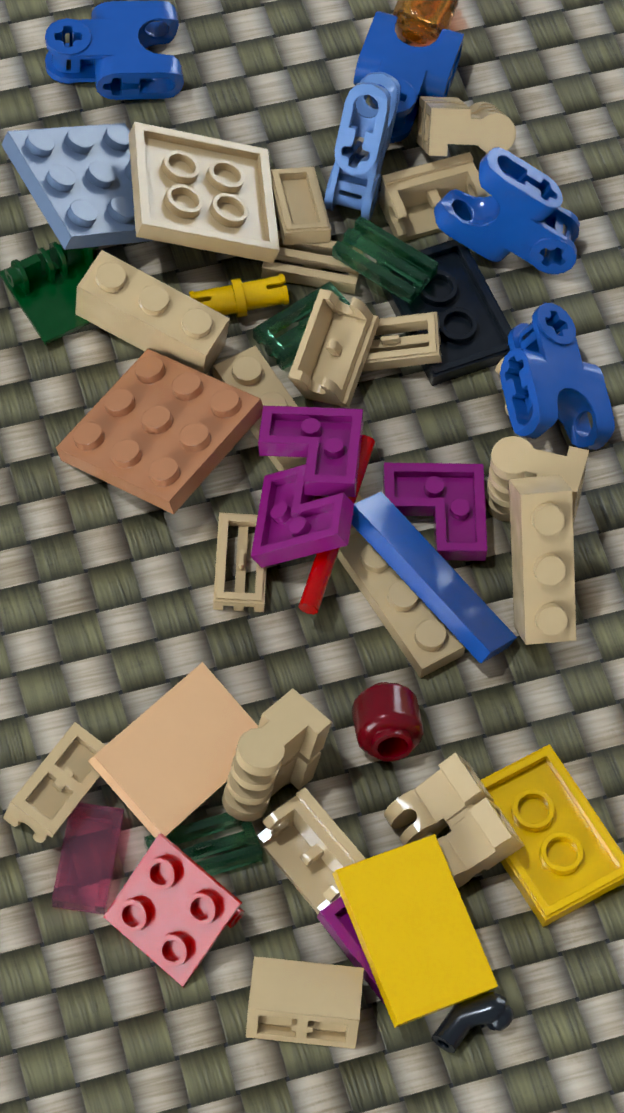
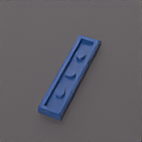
[351,491,517,664]

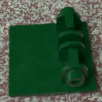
[0,241,99,345]

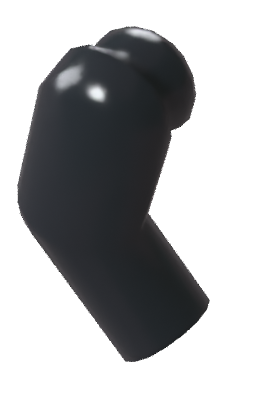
[432,992,514,1053]

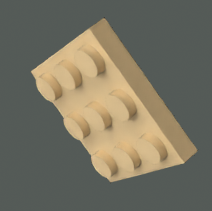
[128,122,280,263]

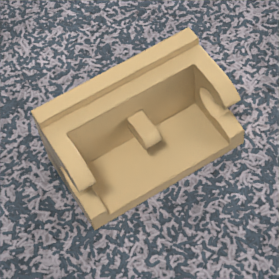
[379,152,486,244]
[288,289,380,408]
[3,722,105,843]
[257,787,366,914]
[246,956,364,1049]

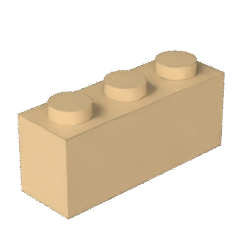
[75,250,230,375]
[509,475,576,645]

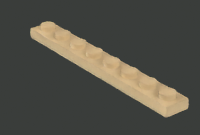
[213,345,465,678]

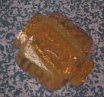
[393,0,458,44]

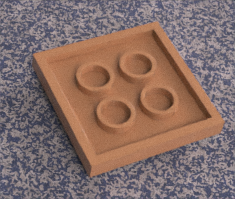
[56,349,263,514]

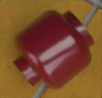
[352,682,424,761]

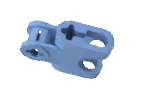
[324,72,400,220]

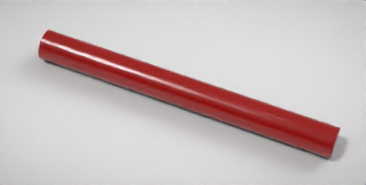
[299,435,375,615]

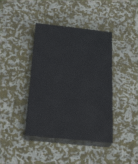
[374,239,512,386]

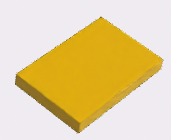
[481,744,624,927]
[332,834,498,1028]

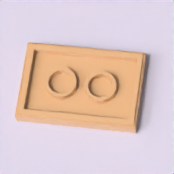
[88,662,258,839]

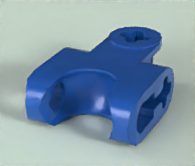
[45,0,184,100]
[354,11,464,143]
[434,147,580,274]
[500,303,615,450]

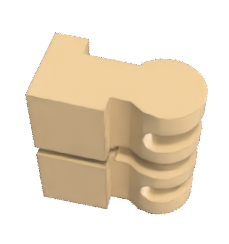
[416,96,516,156]
[485,436,589,524]
[222,688,332,821]
[384,752,525,888]

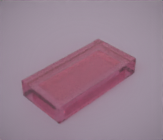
[52,802,125,915]

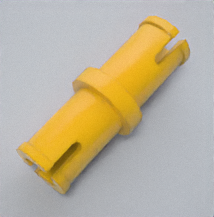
[189,274,289,318]

